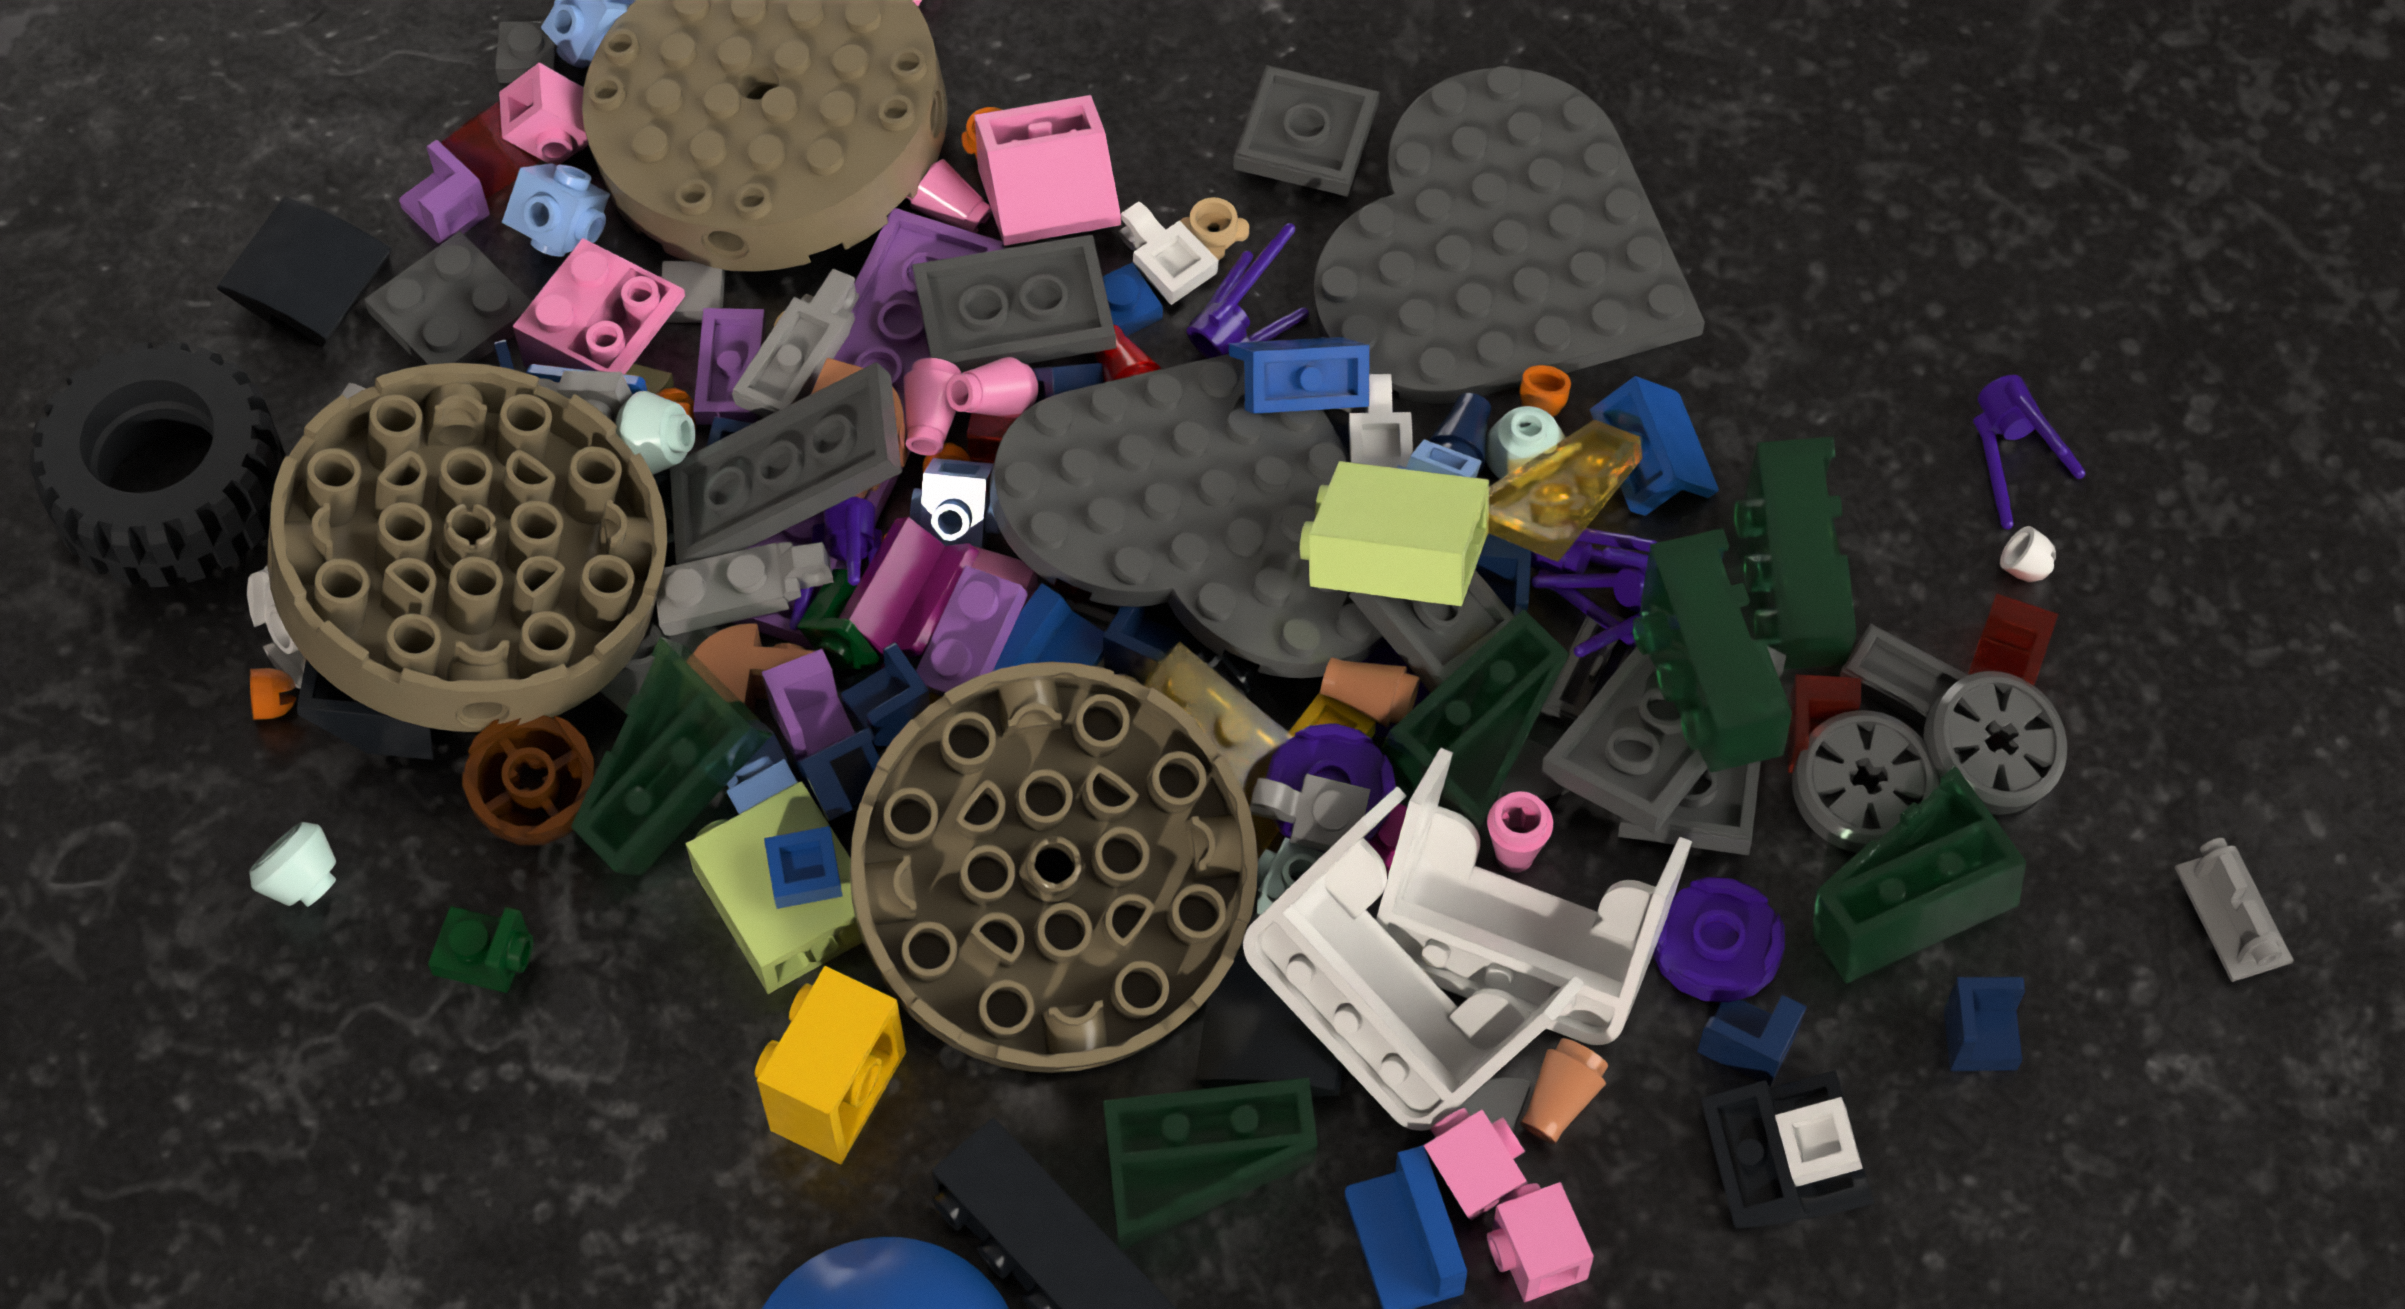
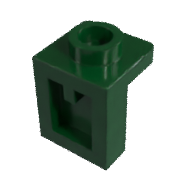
[797,569,880,671]
[428,906,533,993]

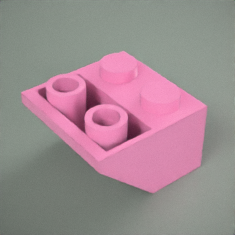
[974,95,1121,246]
[512,238,685,375]

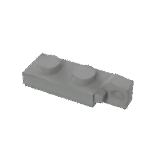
[732,269,859,417]
[656,542,833,636]

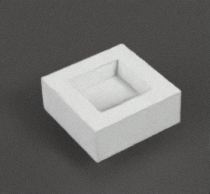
[1775,1097,1863,1187]

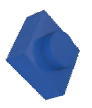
[1102,262,1163,337]
[764,826,843,909]

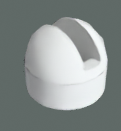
[2000,526,2056,582]

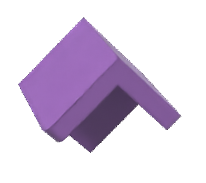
[399,140,490,245]
[761,649,854,761]

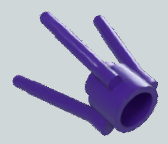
[1186,223,1309,358]
[1973,375,2085,529]
[789,497,882,631]
[1530,519,1659,649]
[1531,547,1681,657]

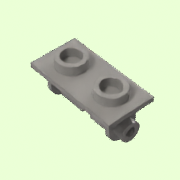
[2175,838,2294,982]

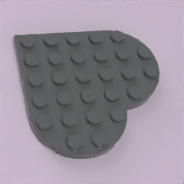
[1314,66,1705,404]
[990,354,1385,678]

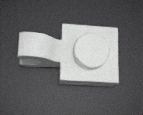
[1119,201,1219,305]
[1348,374,1413,468]

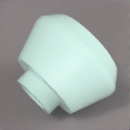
[615,391,695,475]
[1485,406,1568,487]
[249,822,336,907]

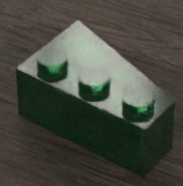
[1735,436,1857,669]
[1633,528,1792,773]
[1380,609,1569,831]
[571,637,774,876]
[1812,765,2026,983]
[1103,1078,1318,1251]

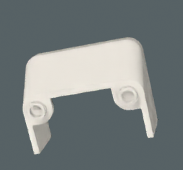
[1376,748,1692,1045]
[1243,786,1585,1131]

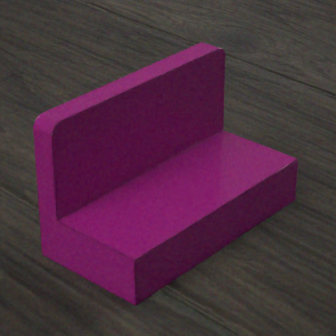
[839,517,979,659]

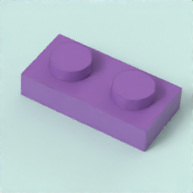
[693,308,767,425]
[916,565,1028,697]

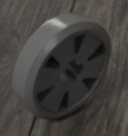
[1924,671,2067,815]
[1792,710,1939,853]

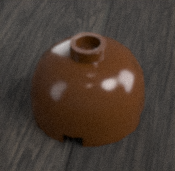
[462,715,596,845]

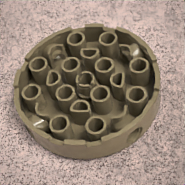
[582,0,947,271]
[267,363,667,732]
[850,662,1258,1073]

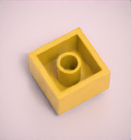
[755,966,906,1165]

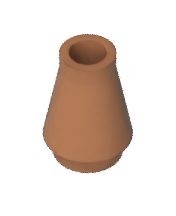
[1320,657,1420,728]
[1520,1038,1608,1144]

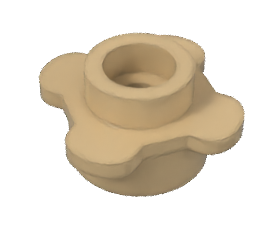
[1180,197,1249,260]

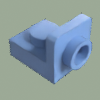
[715,729,800,814]

